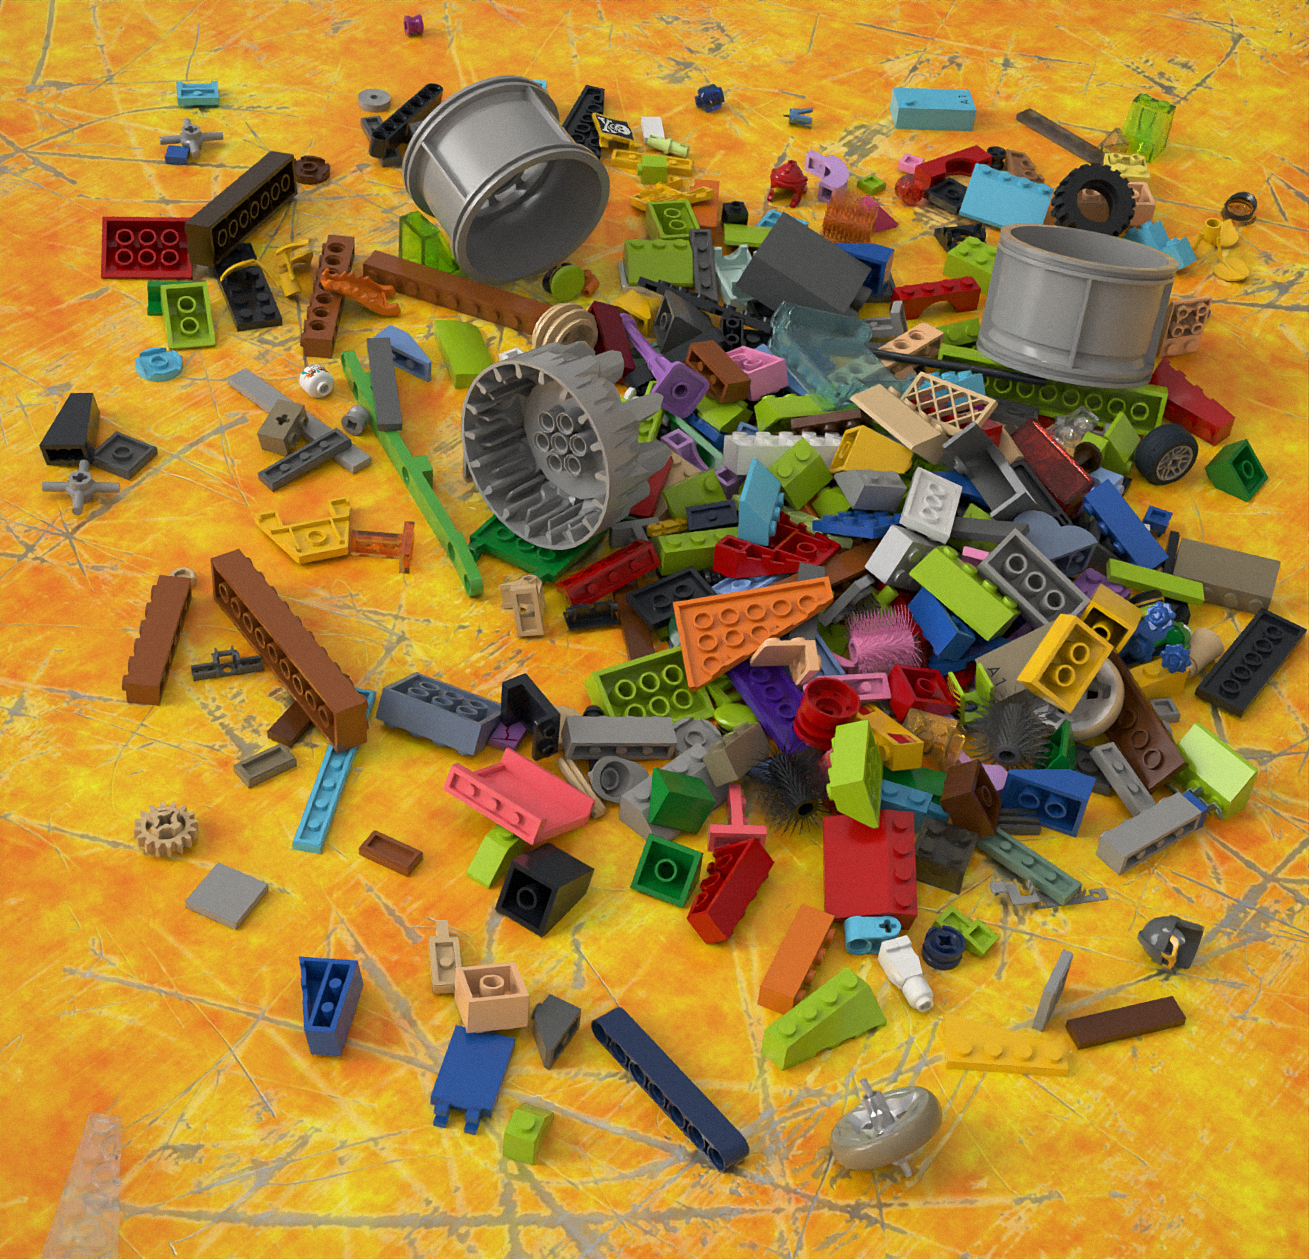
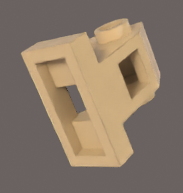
[500,575,546,637]

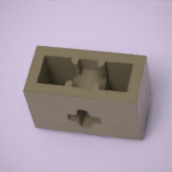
[257,399,309,456]

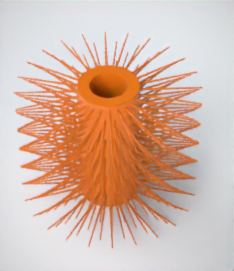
[819,187,880,243]

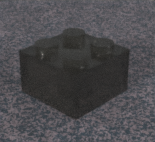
[915,816,980,895]

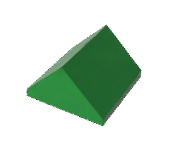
[1033,719,1077,771]
[648,768,716,834]
[630,833,703,908]

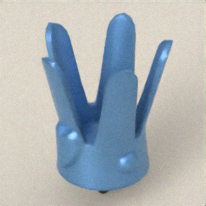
[783,108,813,129]

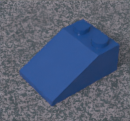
[833,243,894,299]
[1001,769,1096,837]

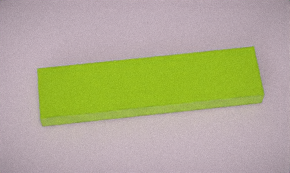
[1106,558,1205,606]

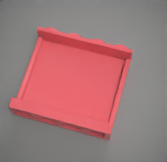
[443,747,596,845]

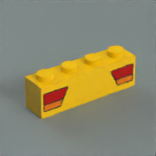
[854,703,924,771]

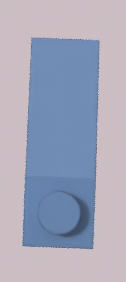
[373,325,431,382]

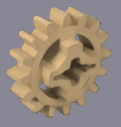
[134,802,198,857]

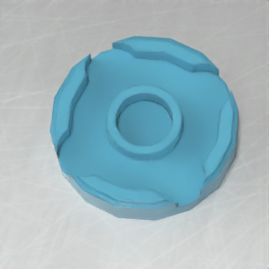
[135,347,183,382]

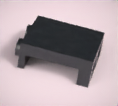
[500,673,561,761]

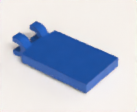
[430,1025,515,1135]

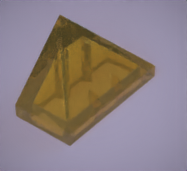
[1096,128,1130,155]

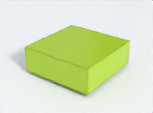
[857,174,886,196]

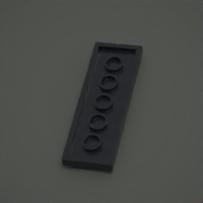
[212,243,282,332]
[1194,608,1307,718]

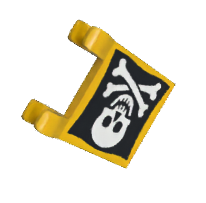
[592,112,642,152]

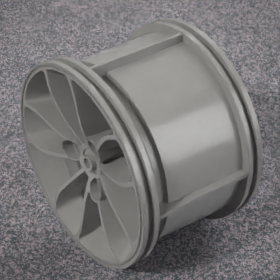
[402,75,610,286]
[976,224,1179,389]

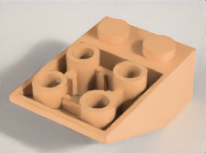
[1156,296,1213,357]

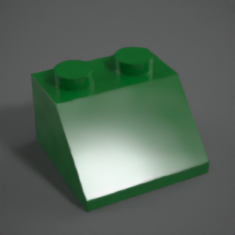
[1205,439,1268,502]

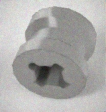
[341,405,371,435]

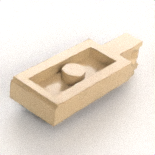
[428,920,462,994]

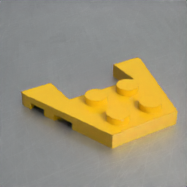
[629,176,715,211]
[254,496,350,564]

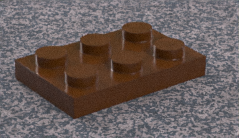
[791,408,874,435]

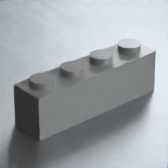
[561,715,677,760]
[1095,792,1202,875]

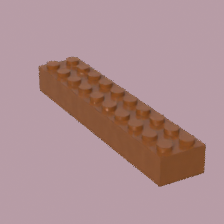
[210,549,369,754]

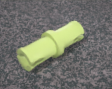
[647,134,690,158]

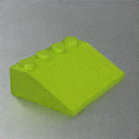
[584,645,714,725]

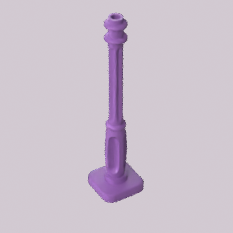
[620,313,709,418]

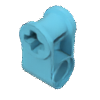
[843,916,901,955]

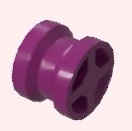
[403,14,424,35]

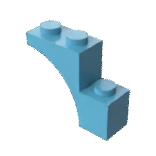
[1121,220,1197,270]

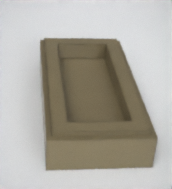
[234,743,297,788]

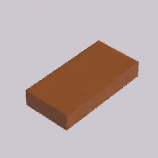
[359,830,423,877]

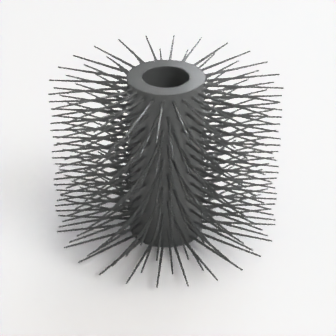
[968,686,1055,772]

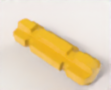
[646,517,688,538]

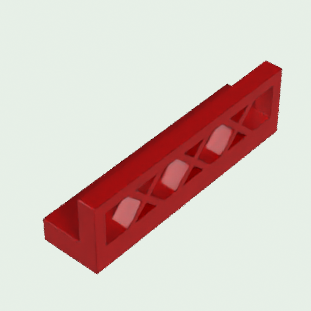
[555,539,661,605]

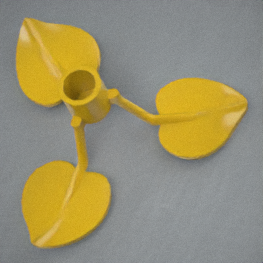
[1178,218,1249,281]
[220,238,313,298]

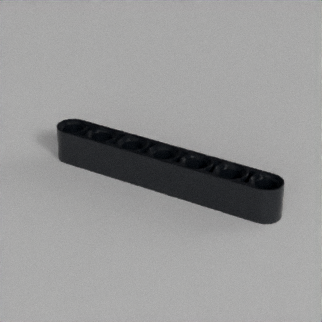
[369,83,443,159]

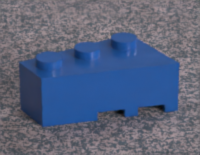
[299,956,364,1056]

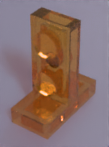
[351,521,415,574]

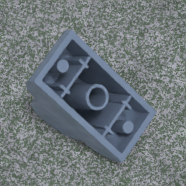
[1013,510,1098,578]

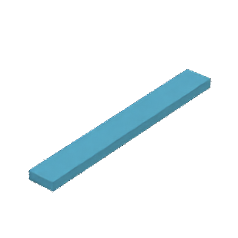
[292,688,376,854]

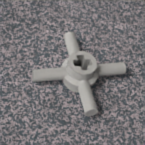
[159,118,224,159]
[42,460,120,515]

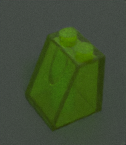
[1115,93,1176,164]
[399,211,459,273]

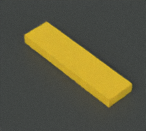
[610,149,694,177]

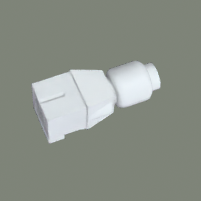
[878,935,934,1012]

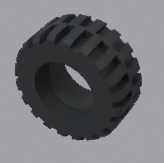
[1051,163,1136,237]

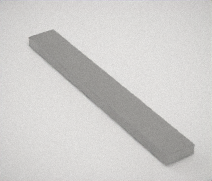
[227,368,371,473]

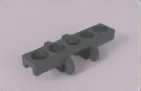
[191,646,263,681]

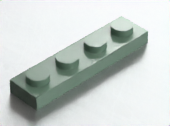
[974,827,1082,906]

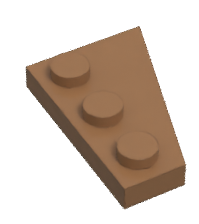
[1005,149,1050,187]

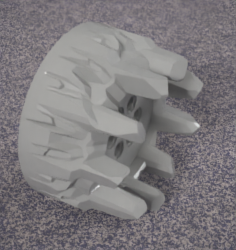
[461,341,672,550]

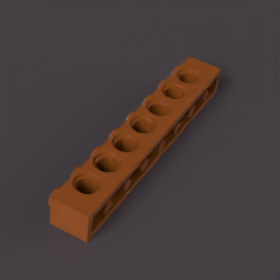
[300,235,355,359]

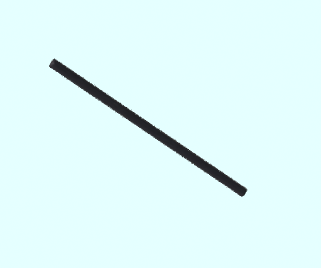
[821,340,1048,387]

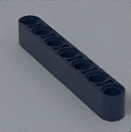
[591,1006,750,1171]

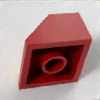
[887,664,958,726]

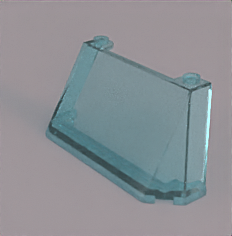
[767,300,924,412]

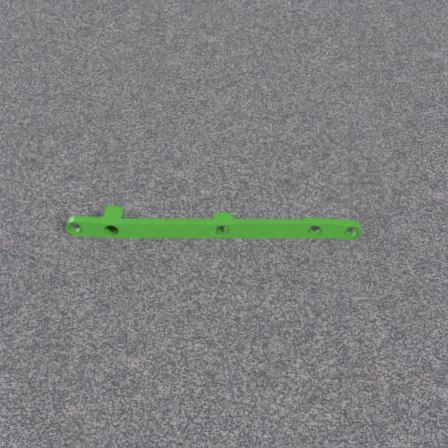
[341,350,483,597]

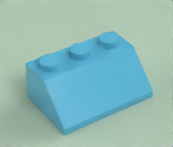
[738,458,785,546]

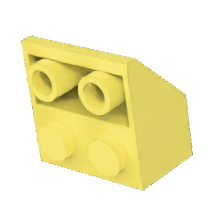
[1104,153,1150,185]

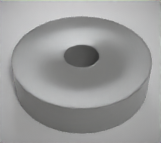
[358,89,390,112]

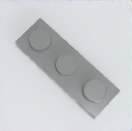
[1089,742,1157,817]

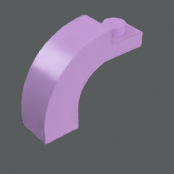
[804,150,849,205]

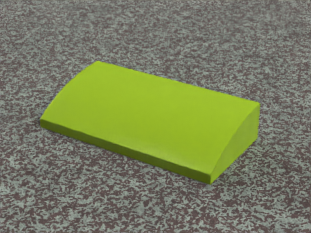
[722,223,773,247]
[434,320,493,389]

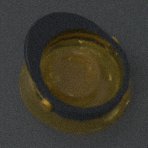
[1221,192,1257,227]

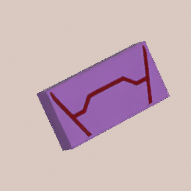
[489,722,528,751]

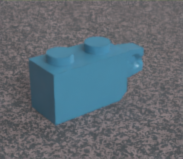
[880,779,949,834]

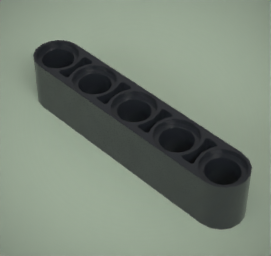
[624,328,732,397]

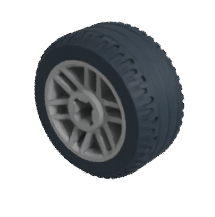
[1134,423,1198,485]

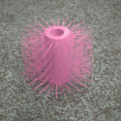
[842,605,922,675]

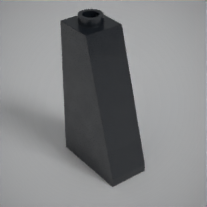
[39,393,100,465]

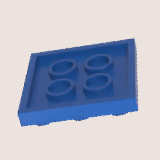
[812,509,907,539]

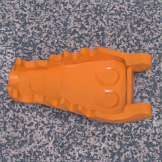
[320,268,401,316]

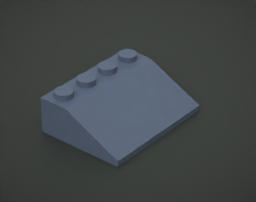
[376,672,501,756]

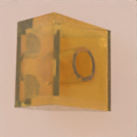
[903,708,968,774]

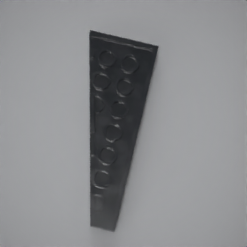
[562,85,605,160]

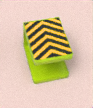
[947,663,994,726]

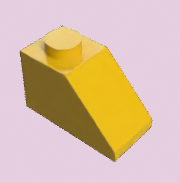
[614,290,651,338]

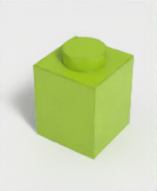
[637,155,667,185]

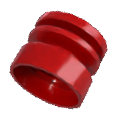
[793,677,861,751]

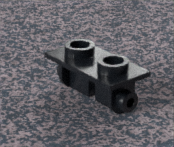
[563,600,619,631]

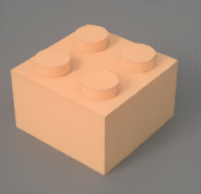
[454,962,529,1033]

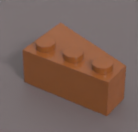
[685,340,751,403]

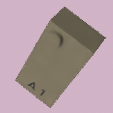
[975,612,1072,712]

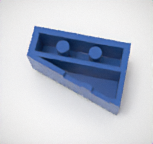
[907,587,976,663]

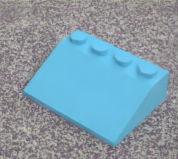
[958,163,1054,229]

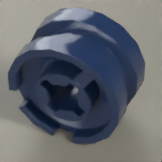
[921,925,966,971]

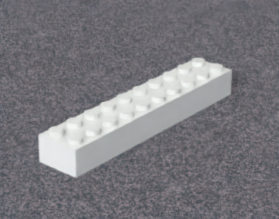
[723,431,956,475]

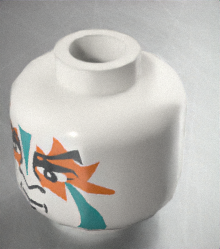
[299,364,334,399]

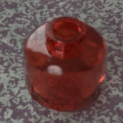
[895,175,925,205]

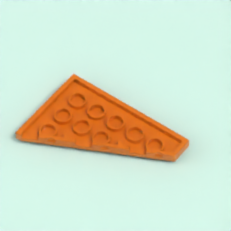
[673,576,834,693]

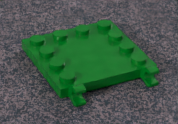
[468,514,608,587]

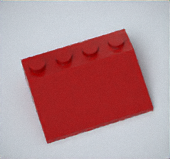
[101,217,193,279]
[823,810,918,930]

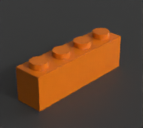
[689,179,720,245]
[757,904,837,1015]

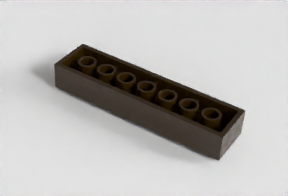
[185,151,298,268]

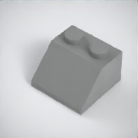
[834,469,907,511]

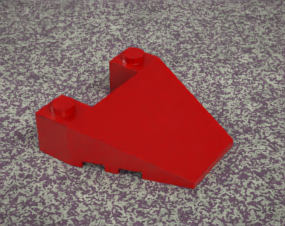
[713,511,841,579]

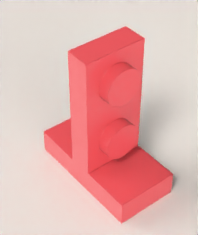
[707,784,767,852]

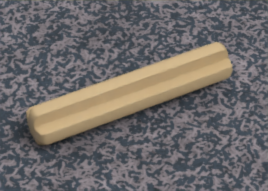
[558,756,606,819]

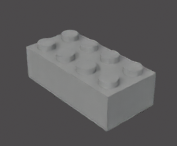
[864,524,962,592]
[976,528,1091,630]

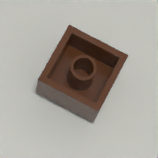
[940,759,1002,843]

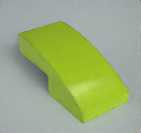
[932,904,999,956]

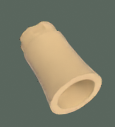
[1186,628,1224,680]

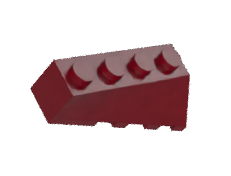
[588,301,636,385]

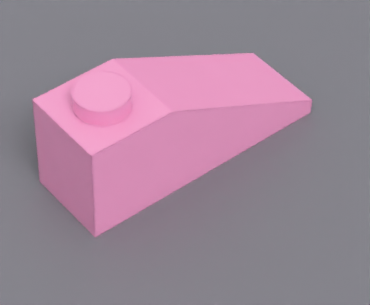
[803,673,891,704]

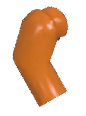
[581,269,599,298]

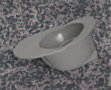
[587,756,649,804]

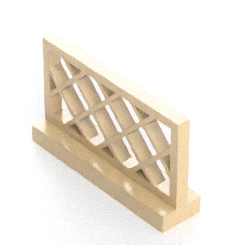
[900,371,998,439]

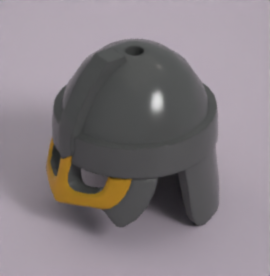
[1137,915,1204,974]

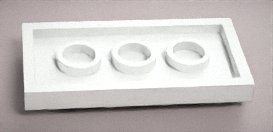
[899,467,963,544]

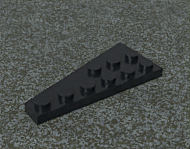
[637,276,781,335]

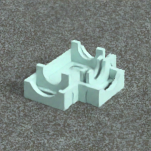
[713,244,756,313]

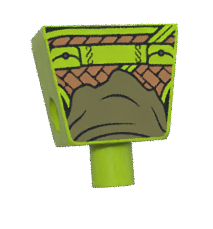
[844,585,899,637]

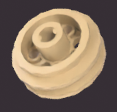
[532,303,598,350]

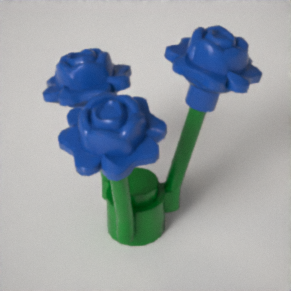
[1128,601,1191,673]

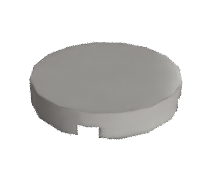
[673,717,722,757]

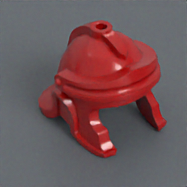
[767,160,808,208]

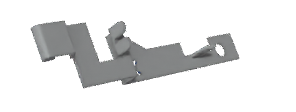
[989,879,1109,909]

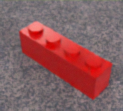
[1148,357,1235,446]
[687,837,775,945]

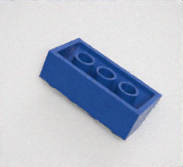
[1082,479,1169,570]

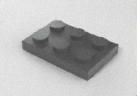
[818,574,875,627]

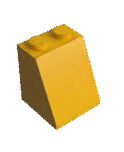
[828,425,913,476]
[1078,583,1144,654]

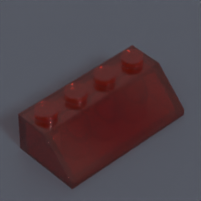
[1010,417,1096,518]

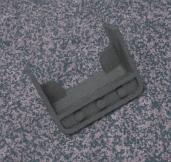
[942,421,1045,522]

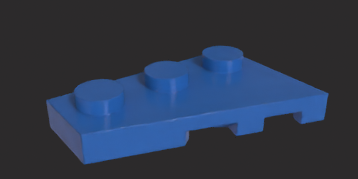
[684,410,730,451]
[921,632,1011,676]

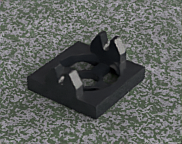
[934,223,987,253]

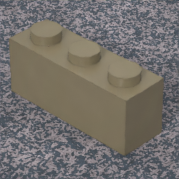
[702,722,773,787]

